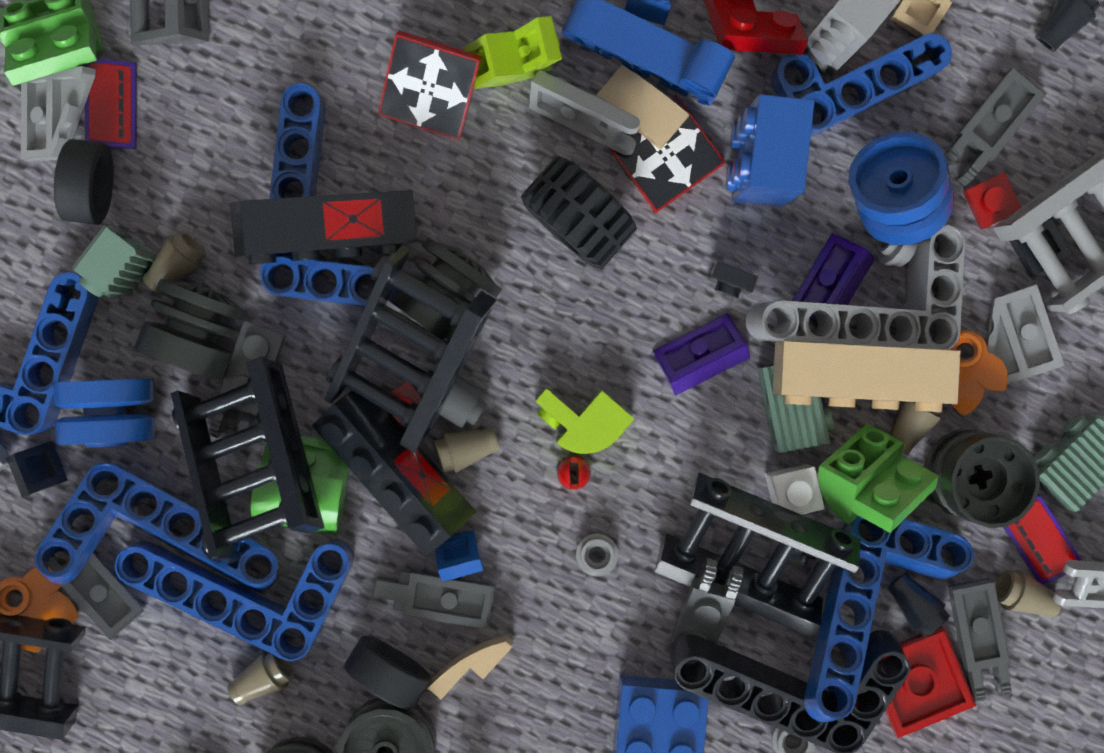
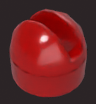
[557,455,591,490]

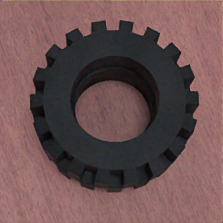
[520,156,637,269]

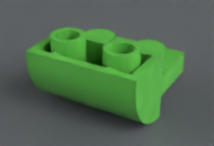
[0,0,103,86]
[818,424,939,533]
[251,436,350,536]

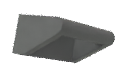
[130,0,209,45]

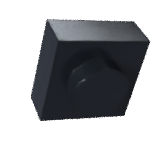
[1009,218,1072,277]
[707,261,758,299]
[6,441,68,498]

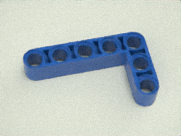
[260,83,374,307]
[35,463,279,592]
[804,516,974,723]
[115,539,354,661]

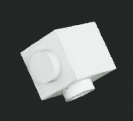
[765,464,825,515]

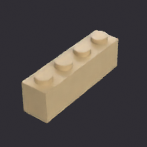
[772,341,960,412]

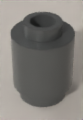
[420,377,487,428]

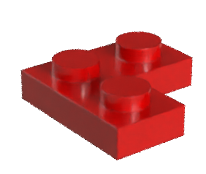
[704,0,808,55]

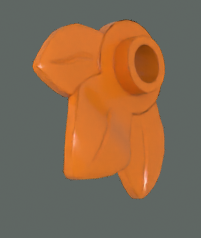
[949,330,1008,416]
[0,567,78,652]

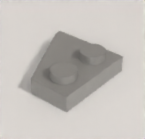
[21,66,96,162]
[985,284,1065,391]

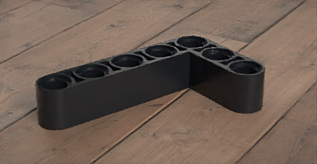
[669,630,910,753]

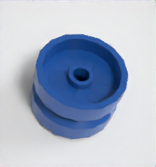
[848,131,954,245]
[53,378,156,447]

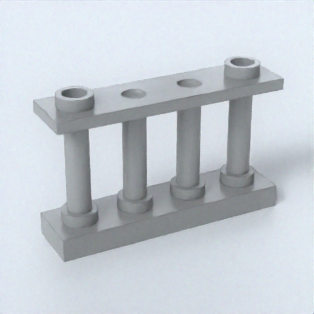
[993,149,1104,314]

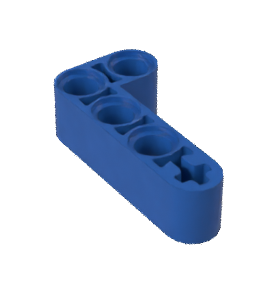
[561,0,735,106]
[771,33,952,136]
[0,272,99,435]

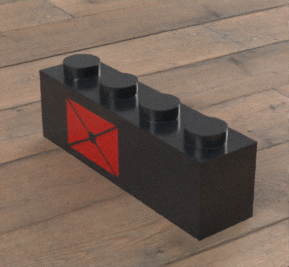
[229,190,417,265]
[312,391,476,556]

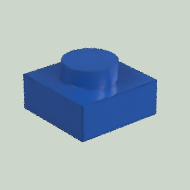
[434,530,484,582]

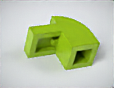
[463,16,562,89]
[535,388,634,454]

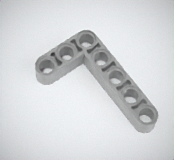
[745,225,965,350]

